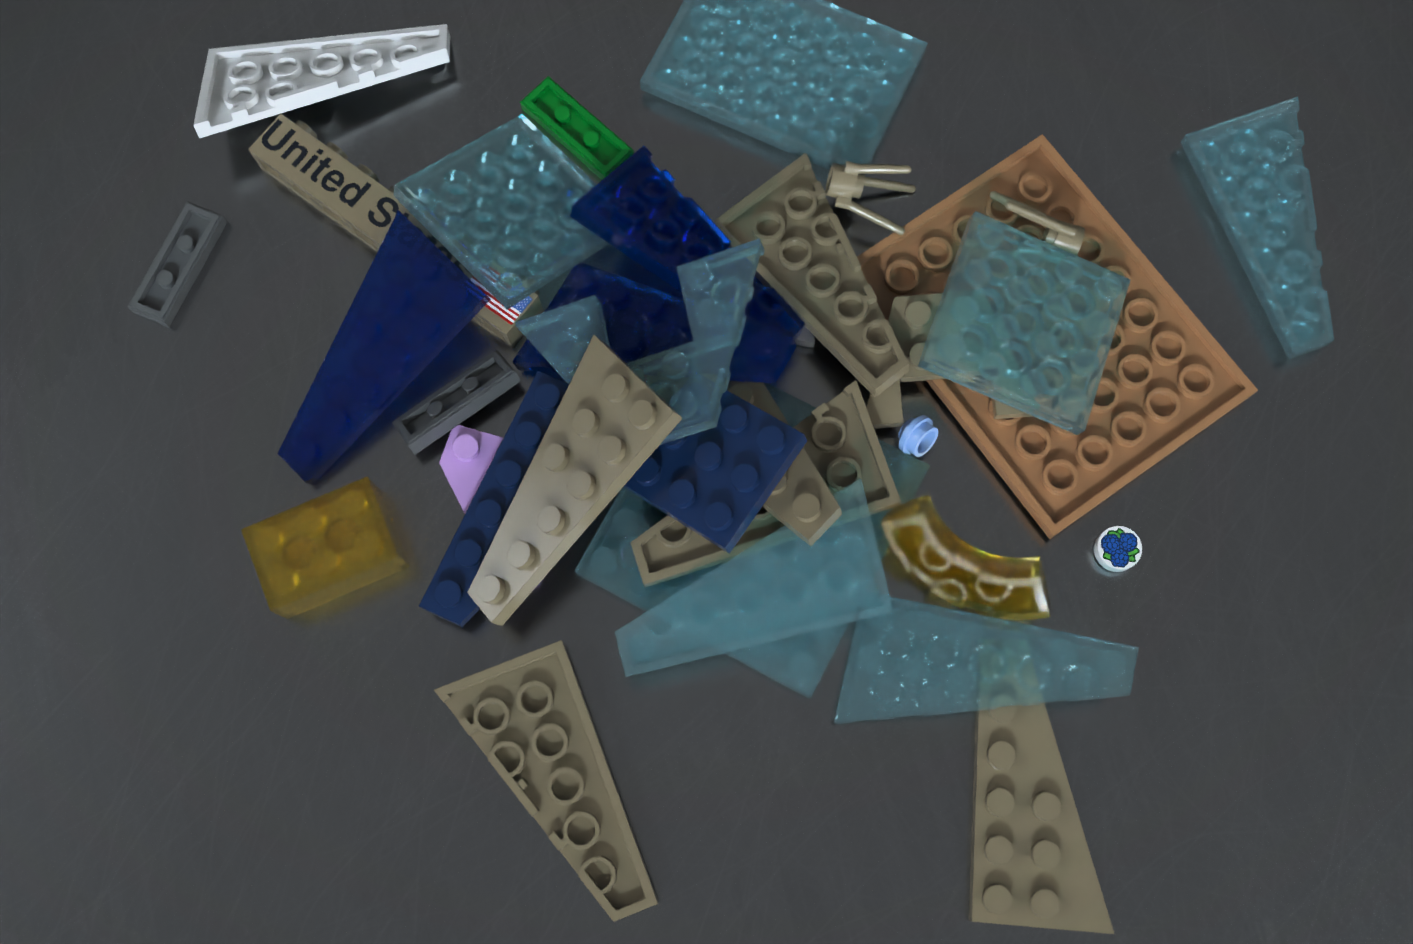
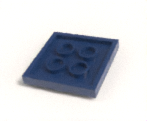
[623,372,807,554]

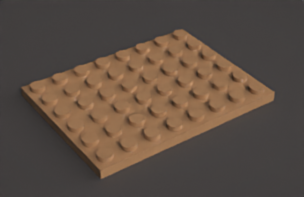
[857,134,1258,539]

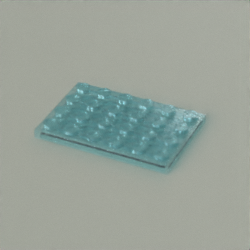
[640,0,927,170]

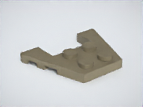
[866,290,1036,429]

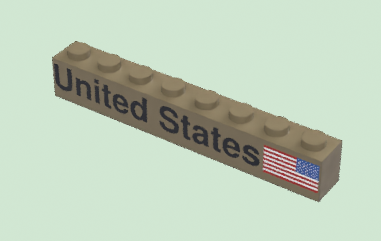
[248,114,544,349]

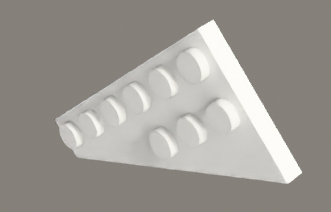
[193,24,450,138]

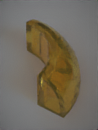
[880,495,1051,620]

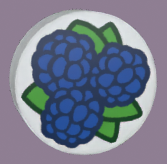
[1094,526,1142,572]

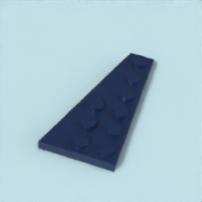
[419,371,569,627]

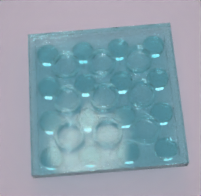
[394,114,633,310]
[918,211,1131,435]

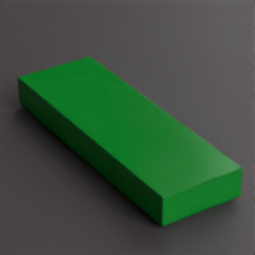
[520,76,635,184]

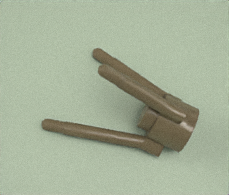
[825,161,916,235]
[990,191,1085,266]

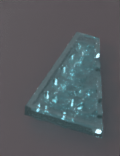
[615,478,893,677]

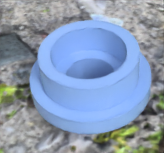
[898,415,938,457]

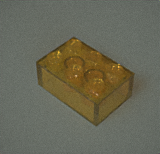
[241,477,410,619]

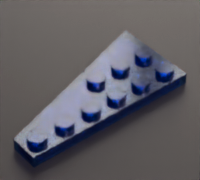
[570,145,805,358]
[277,210,491,485]
[512,261,797,383]

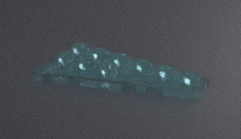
[1181,97,1334,360]
[834,591,1139,725]

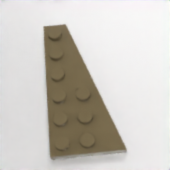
[710,153,909,398]
[467,335,682,626]
[969,639,1114,934]

